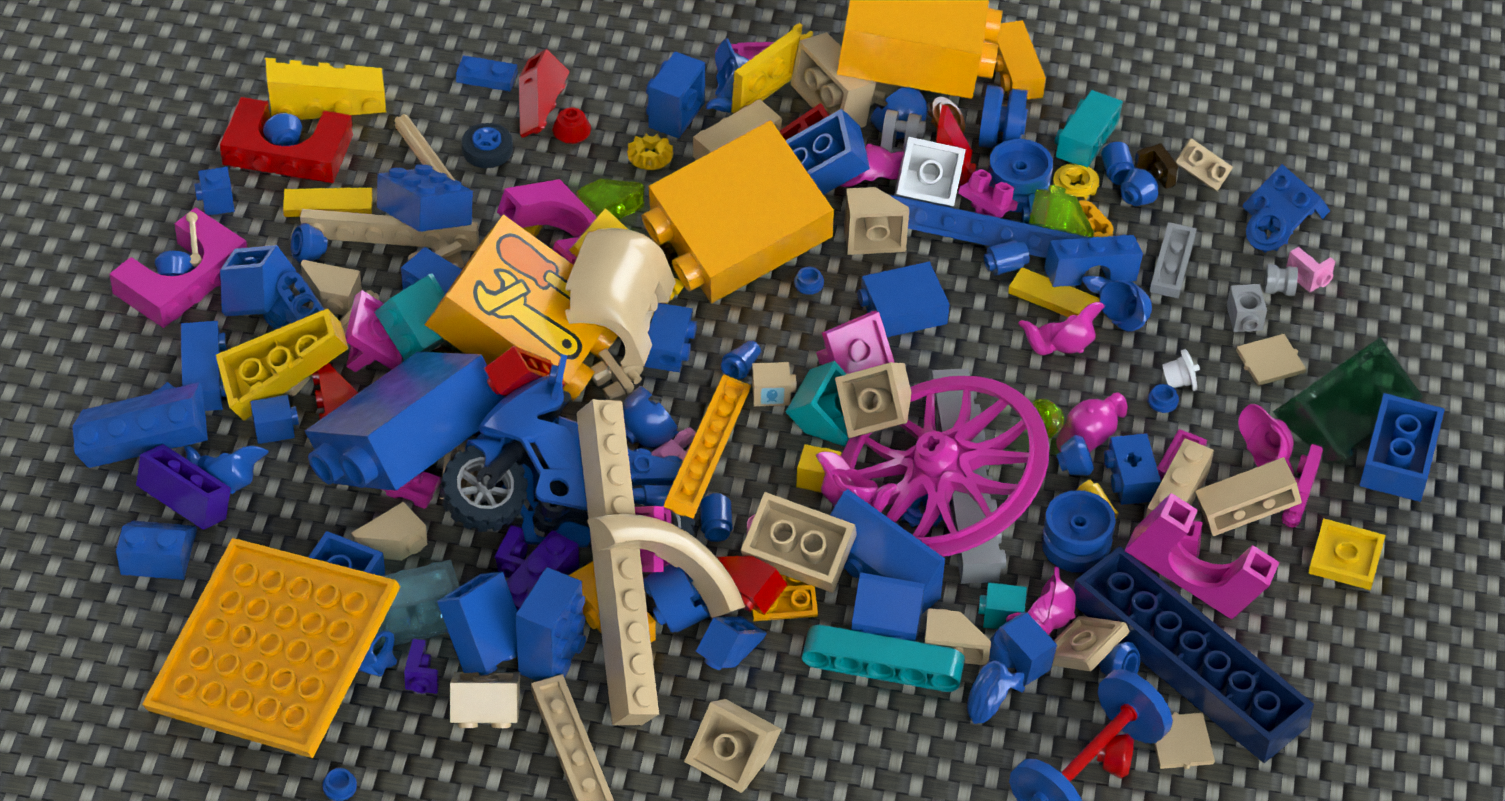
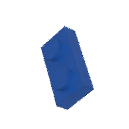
[456,55,518,92]

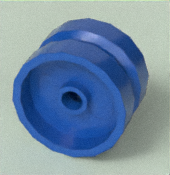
[979,85,1028,148]
[989,139,1053,213]
[1042,491,1116,572]

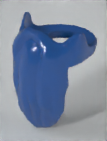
[358,630,397,677]
[967,658,1026,724]

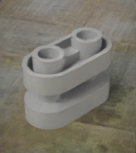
[880,109,926,153]

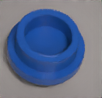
[794,267,824,294]
[1148,384,1179,413]
[323,768,357,801]

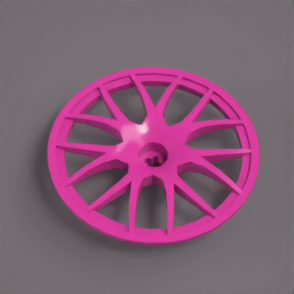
[841,376,1049,557]

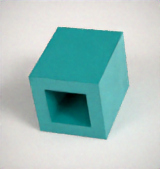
[978,582,1027,629]

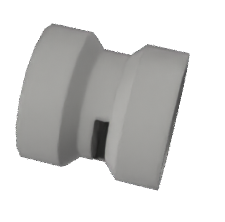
[1264,264,1298,296]

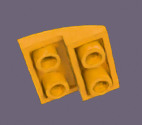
[752,574,818,622]

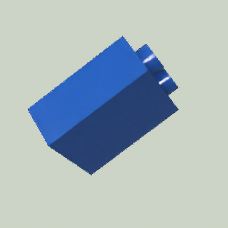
[305,352,504,491]

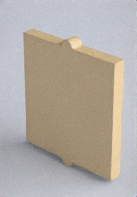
[1236,334,1306,386]
[1154,712,1215,769]

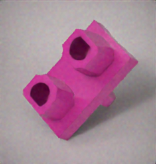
[958,169,1018,218]
[381,471,441,509]

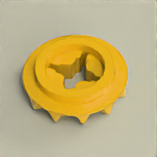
[627,133,673,170]
[1053,163,1100,201]

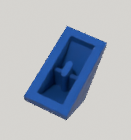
[999,612,1057,686]

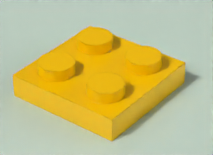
[1308,518,1386,590]

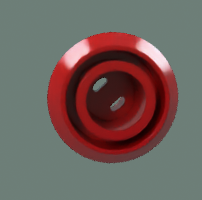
[552,107,591,144]
[1097,733,1134,779]

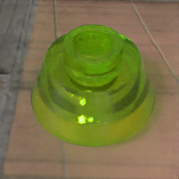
[1026,398,1064,439]

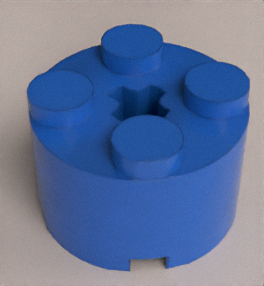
[643,564,710,633]

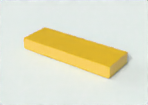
[283,188,373,217]
[1008,267,1100,317]

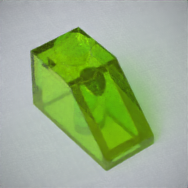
[576,178,644,220]
[1029,185,1094,238]

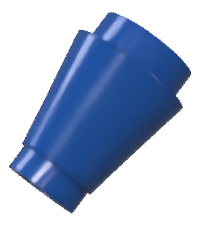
[721,341,761,380]

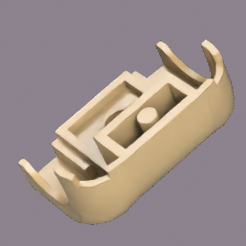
[565,228,676,367]

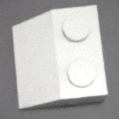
[894,137,966,208]

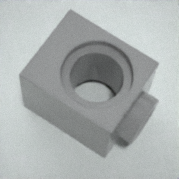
[1227,284,1267,332]

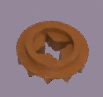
[928,97,965,134]

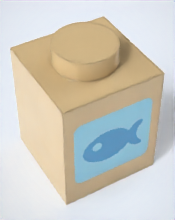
[752,362,796,407]

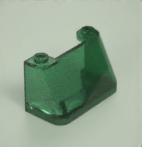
[1273,337,1423,464]

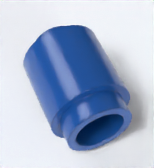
[1101,142,1135,185]
[983,240,1030,276]
[700,493,733,542]

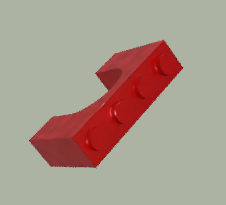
[220,97,353,183]

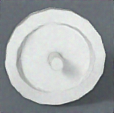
[1162,349,1200,391]

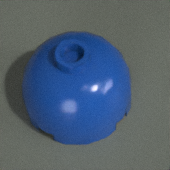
[870,87,928,139]
[622,386,679,448]

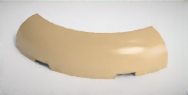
[587,514,745,619]

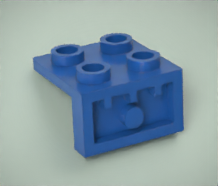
[1243,164,1331,233]

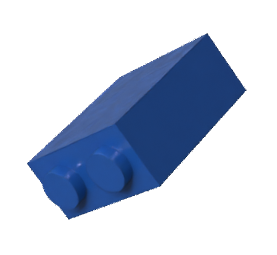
[857,262,949,337]
[437,572,518,676]

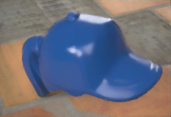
[706,38,749,113]
[1082,276,1152,332]
[184,445,269,494]

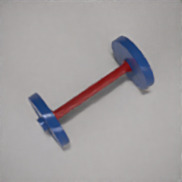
[1009,670,1173,801]

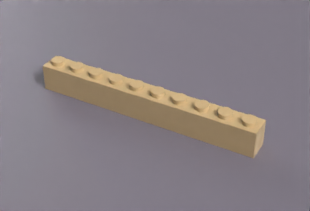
[577,399,659,725]

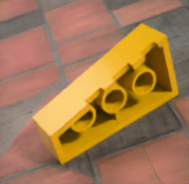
[265,58,386,120]
[215,308,349,421]

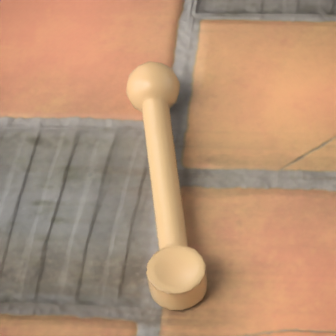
[186,212,202,266]

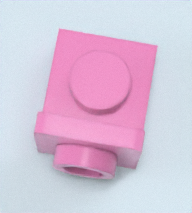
[1286,247,1335,293]

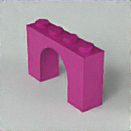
[497,179,596,265]
[109,207,247,328]
[1125,493,1279,619]

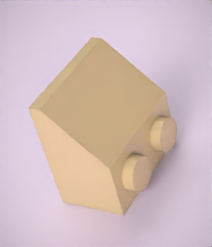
[844,187,909,255]
[835,362,911,438]
[450,672,520,728]
[684,699,782,793]

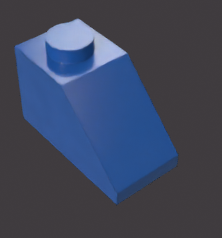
[696,616,767,670]

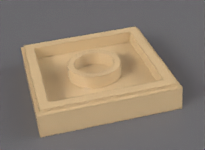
[1052,616,1130,672]

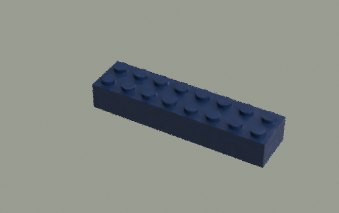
[1074,546,1314,763]

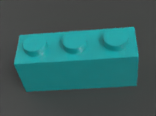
[1054,90,1123,168]

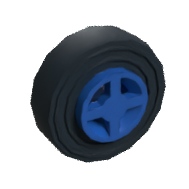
[462,123,513,168]

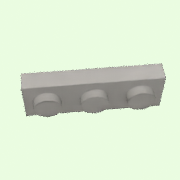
[1150,222,1197,299]

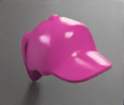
[840,144,904,187]
[1018,302,1105,355]
[1056,392,1128,452]
[1238,404,1294,476]
[816,452,898,512]
[1006,566,1076,635]

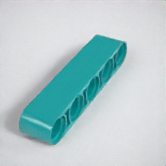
[802,625,965,692]

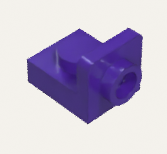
[495,525,528,579]
[404,639,439,694]

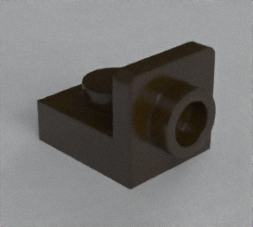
[1134,143,1178,189]

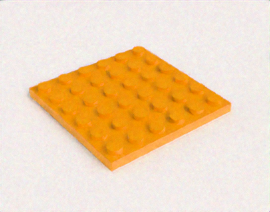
[142,538,401,758]

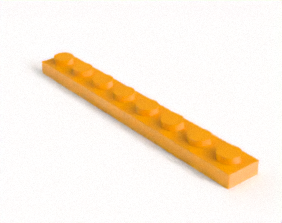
[664,374,752,519]

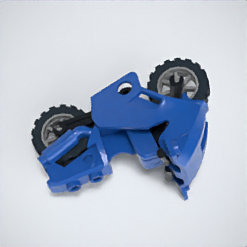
[440,354,695,548]

